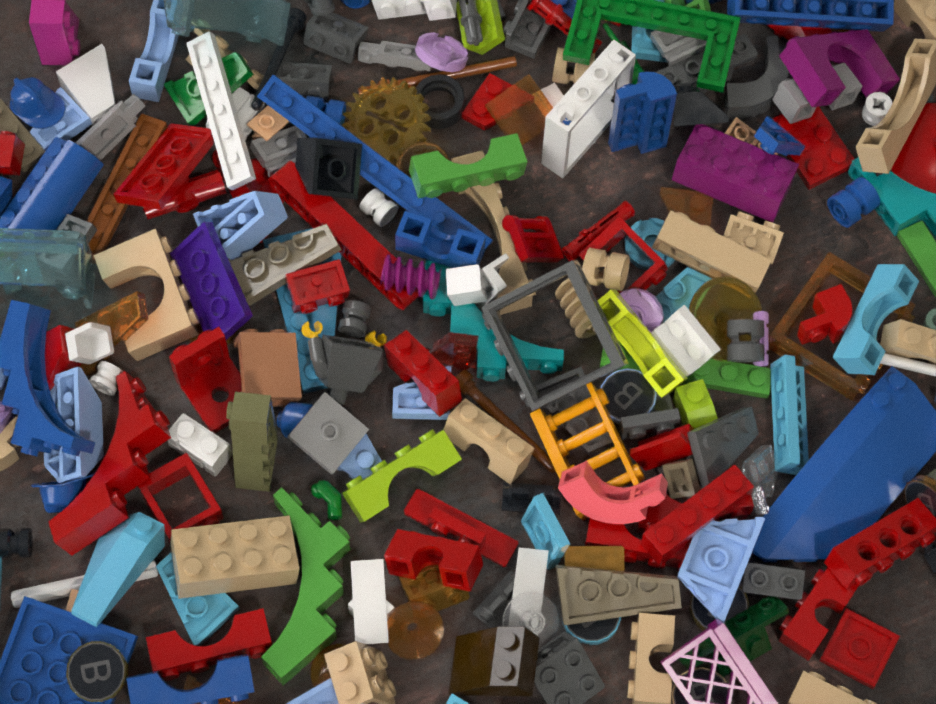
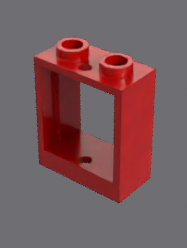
[579,216,668,294]
[137,453,224,543]

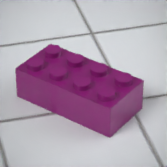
[672,124,799,223]

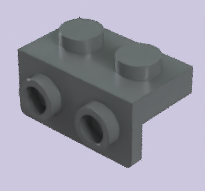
[503,0,552,59]

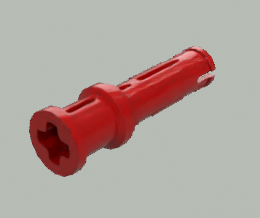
[527,0,602,53]

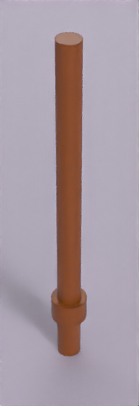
[357,56,517,99]

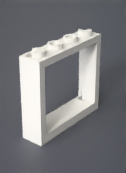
[541,40,636,179]

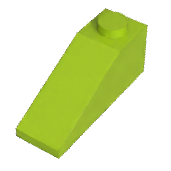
[673,379,731,468]

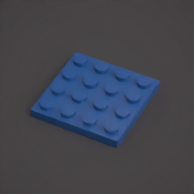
[0,596,138,704]

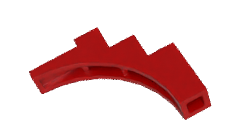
[48,371,171,556]

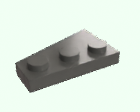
[687,406,759,488]

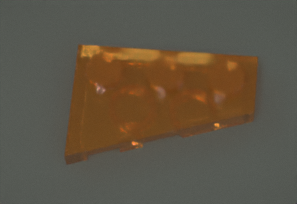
[75,291,148,376]

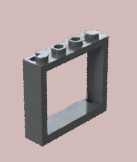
[481,260,629,411]

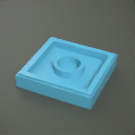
[521,493,570,570]

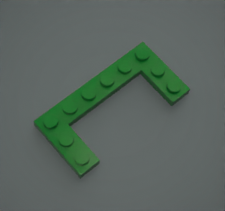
[563,0,741,93]

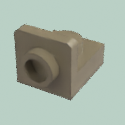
[662,459,703,502]

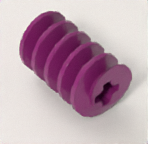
[380,254,442,300]

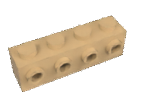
[652,210,772,298]

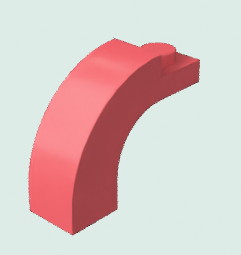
[558,461,668,524]

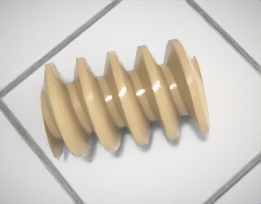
[555,279,596,339]

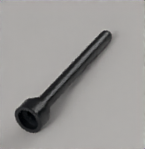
[251,8,307,111]

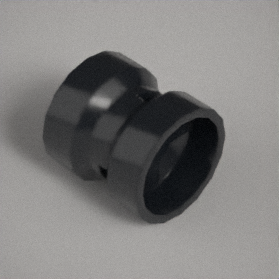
[0,528,33,558]

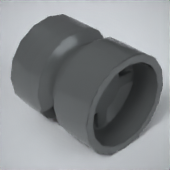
[727,319,764,362]

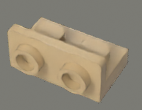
[723,211,784,264]

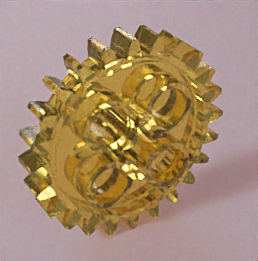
[342,77,431,164]

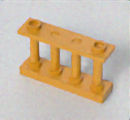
[530,382,645,520]

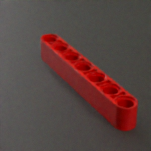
[268,161,419,310]

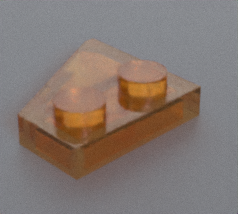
[660,187,713,226]

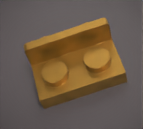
[399,565,470,619]

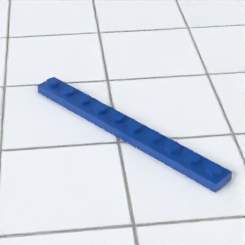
[257,75,493,251]

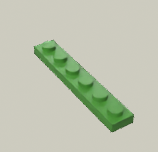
[600,342,771,399]

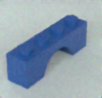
[126,654,255,704]

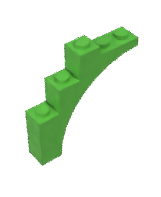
[261,488,350,686]

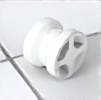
[862,92,892,126]
[89,361,123,395]

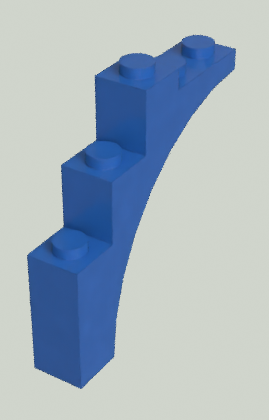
[0,300,95,456]

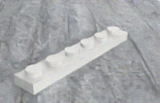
[187,32,256,190]

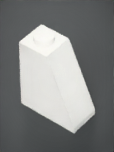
[56,44,116,126]

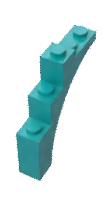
[423,260,564,382]

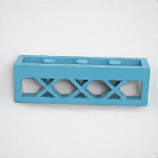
[770,354,809,475]

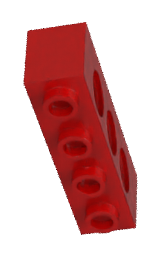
[824,498,936,590]

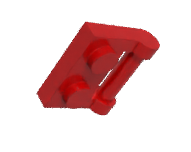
[502,215,564,263]

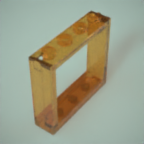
[768,252,916,401]

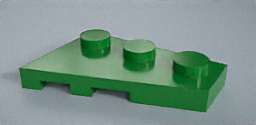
[164,52,254,126]

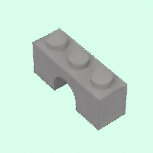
[773,63,862,124]

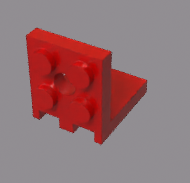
[169,327,242,434]

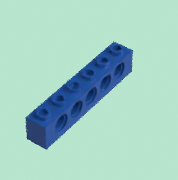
[727,0,894,32]

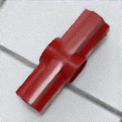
[143,170,226,220]

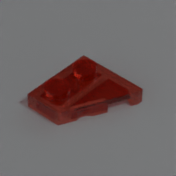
[426,332,478,370]

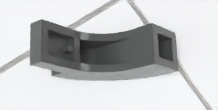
[724,36,789,120]

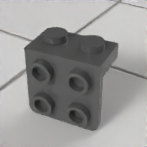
[617,392,680,440]

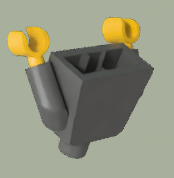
[301,321,387,405]

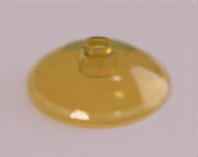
[689,277,762,362]

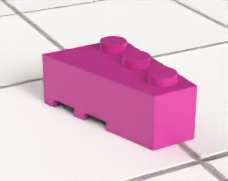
[29,0,80,66]

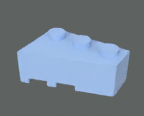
[193,191,288,260]

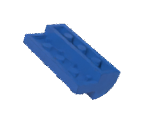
[608,72,677,154]
[0,136,104,255]

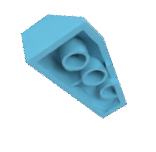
[71,512,165,627]

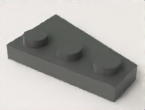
[535,367,614,455]

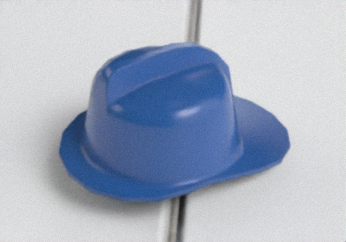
[10,77,65,129]
[31,471,97,513]

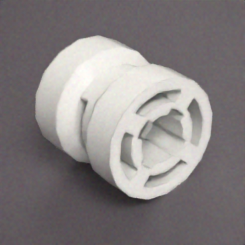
[359,188,398,227]

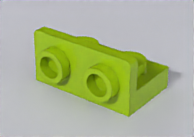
[456,0,505,55]

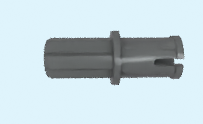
[459,0,483,46]

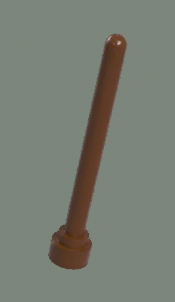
[456,369,556,473]

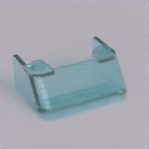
[163,0,291,46]
[0,228,96,309]

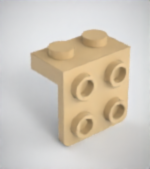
[324,641,396,704]

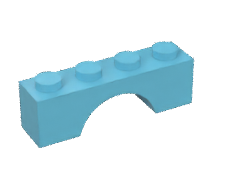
[833,264,919,375]

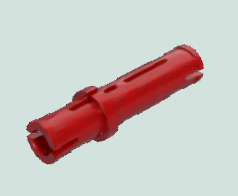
[562,201,635,261]

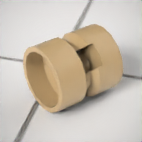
[552,47,596,84]
[582,247,630,291]

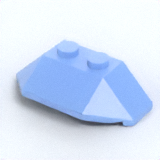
[44,367,104,484]

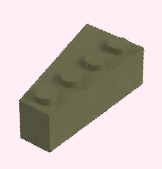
[226,392,278,492]

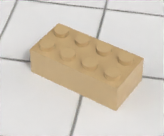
[170,516,299,599]

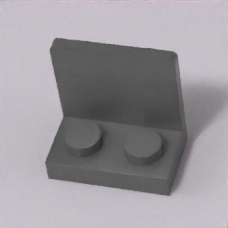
[534,631,605,704]

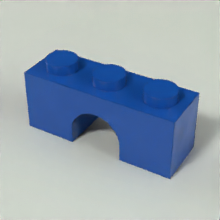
[395,211,485,268]

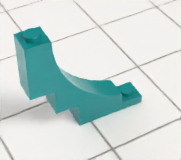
[848,157,936,240]

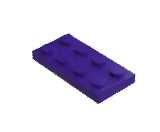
[170,221,253,340]

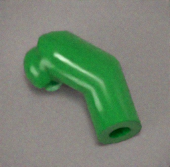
[311,480,342,520]

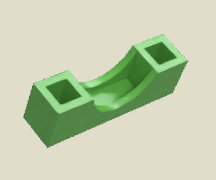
[409,133,527,199]

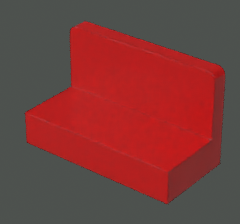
[630,424,694,471]

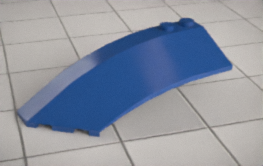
[752,366,936,562]

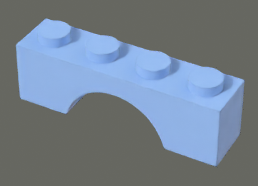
[129,0,186,102]

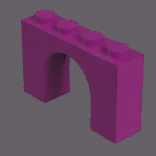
[779,29,900,107]

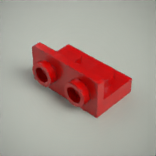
[285,259,350,314]

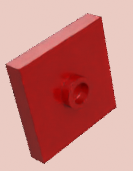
[819,608,900,689]

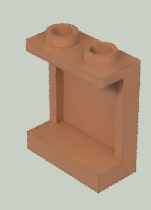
[234,329,302,407]

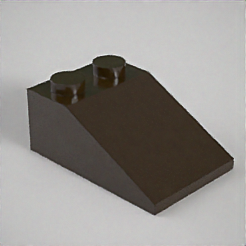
[448,626,540,696]

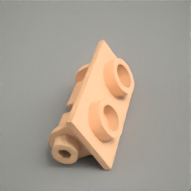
[247,106,290,141]

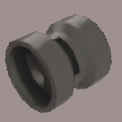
[338,300,371,338]

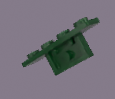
[678,596,789,677]

